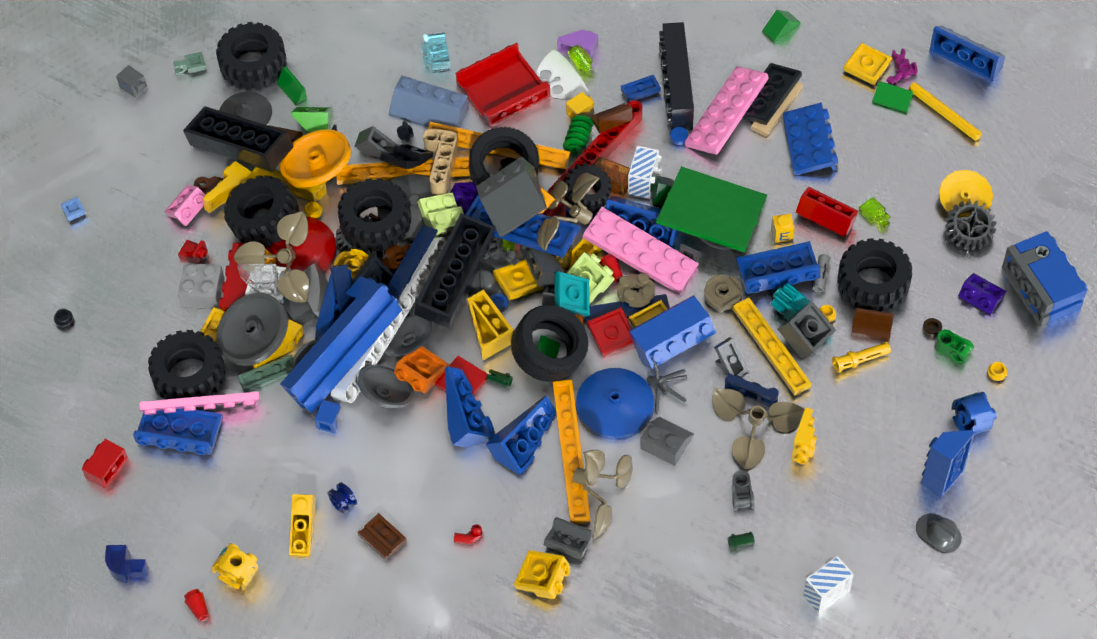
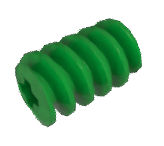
[563,115,594,157]

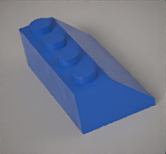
[929,26,1005,82]
[605,196,679,248]
[628,295,717,369]
[921,430,975,497]

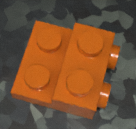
[394,346,450,394]

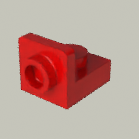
[178,240,208,264]

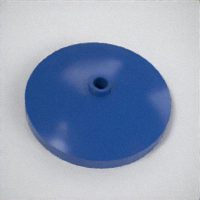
[576,368,654,440]

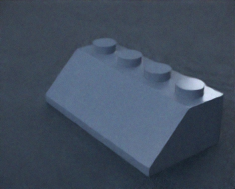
[389,75,469,128]

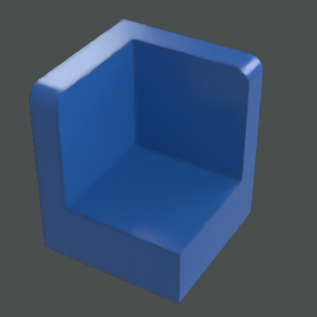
[314,400,341,434]

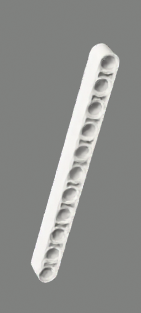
[331,237,447,403]

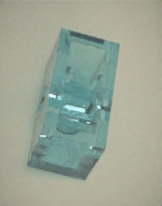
[421,32,451,74]

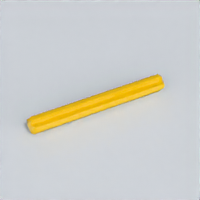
[909,82,982,141]

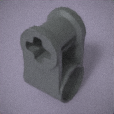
[731,470,755,511]

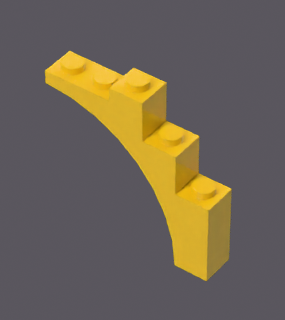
[203,161,327,213]

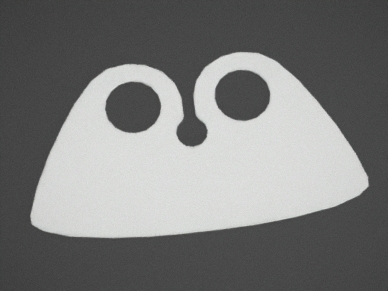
[536,50,589,99]

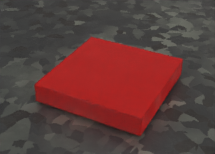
[586,307,633,357]
[435,356,488,396]

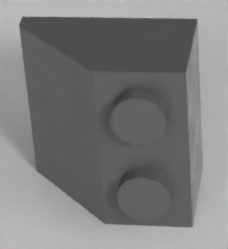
[777,301,836,359]
[640,417,694,466]

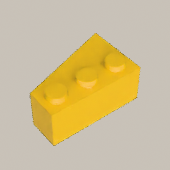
[467,290,514,360]

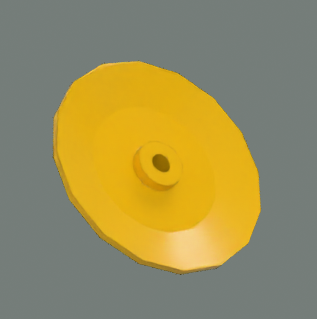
[939,170,993,218]

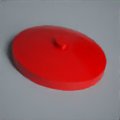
[265,216,337,273]

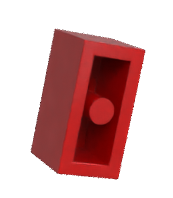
[82,439,128,488]

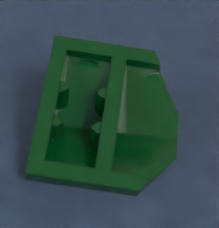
[651,174,674,208]

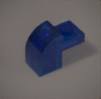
[105,545,149,583]

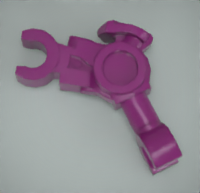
[886,48,918,86]

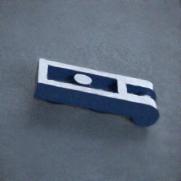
[725,373,779,407]

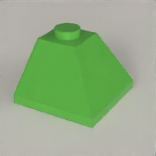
[291,107,332,133]

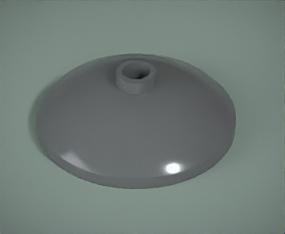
[357,365,414,409]

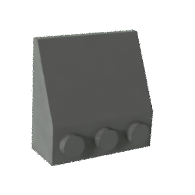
[476,157,547,238]

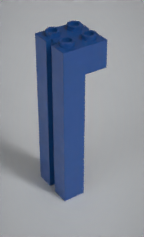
[280,276,402,413]

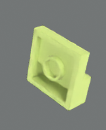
[417,192,464,236]
[567,252,615,303]

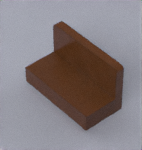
[591,103,632,133]
[851,308,894,342]

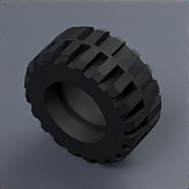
[216,22,287,91]
[224,175,299,247]
[337,178,411,251]
[837,238,912,312]
[148,330,226,400]

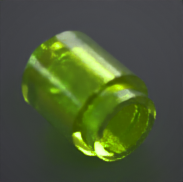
[568,45,593,72]

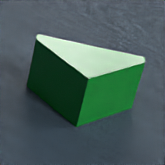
[762,10,801,42]

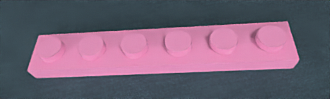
[139,392,259,415]

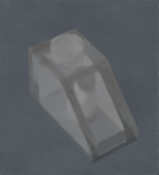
[238,264,279,295]

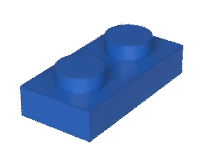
[621,74,661,103]

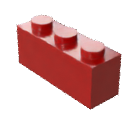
[795,186,858,237]

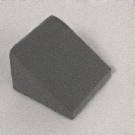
[680,244,702,262]

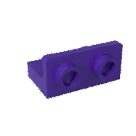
[450,182,479,215]
[958,273,1007,314]

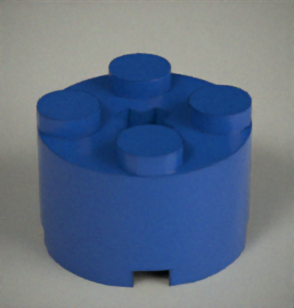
[951,392,997,435]

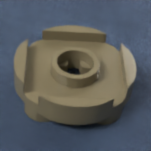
[617,273,655,307]
[704,274,742,312]

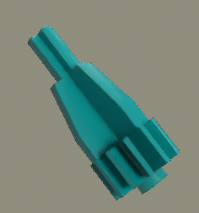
[770,283,810,319]

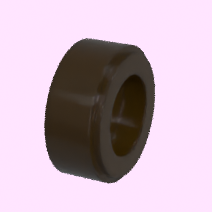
[922,318,942,338]

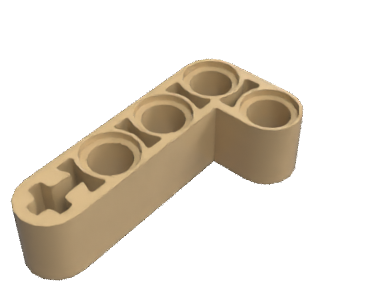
[423,129,458,196]

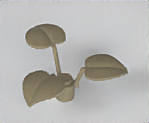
[537,173,600,251]
[234,211,310,303]
[712,388,805,469]
[573,450,633,538]

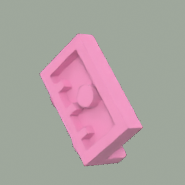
[164,184,205,226]

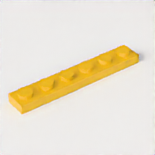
[732,298,812,396]

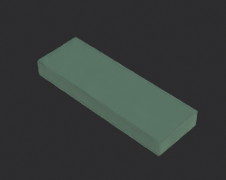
[237,355,293,393]

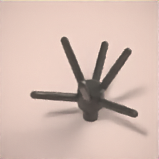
[647,363,687,413]

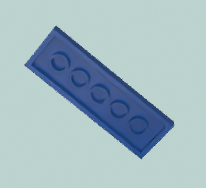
[466,195,579,258]

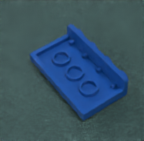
[783,102,839,176]
[736,241,821,294]
[133,408,223,455]

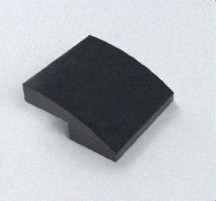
[380,144,433,169]

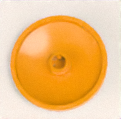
[279,129,351,187]

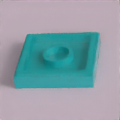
[555,271,590,317]

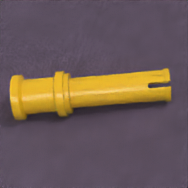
[832,342,891,373]

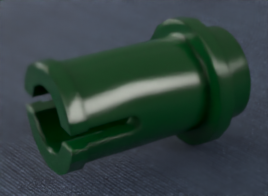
[487,369,513,388]
[727,532,755,550]

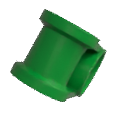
[934,329,974,364]

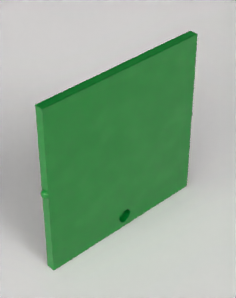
[656,166,767,253]

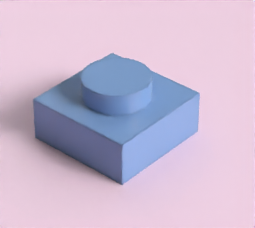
[60,197,86,221]

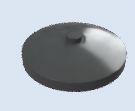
[377,174,448,241]
[217,293,288,366]

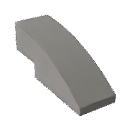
[303,263,328,317]

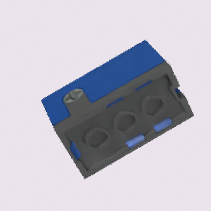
[1002,231,1088,326]

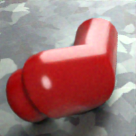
[454,524,483,545]

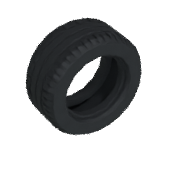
[469,127,539,188]
[511,305,589,382]

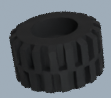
[564,163,612,214]

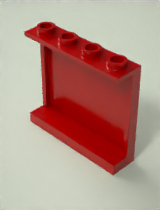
[455,43,551,127]

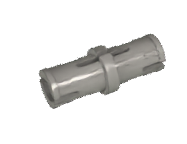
[813,254,831,293]

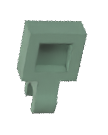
[173,52,206,75]

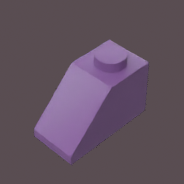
[557,29,598,61]

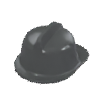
[468,263,498,297]
[916,513,962,553]

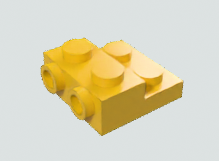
[791,407,817,464]
[514,550,570,600]

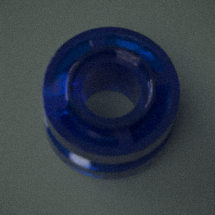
[327,482,358,514]

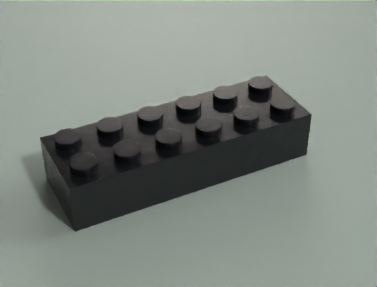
[659,22,694,131]
[183,106,294,172]
[414,213,496,329]

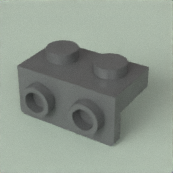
[543,517,592,560]

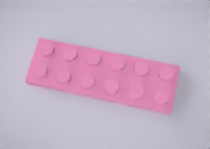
[685,66,769,155]
[582,207,699,295]

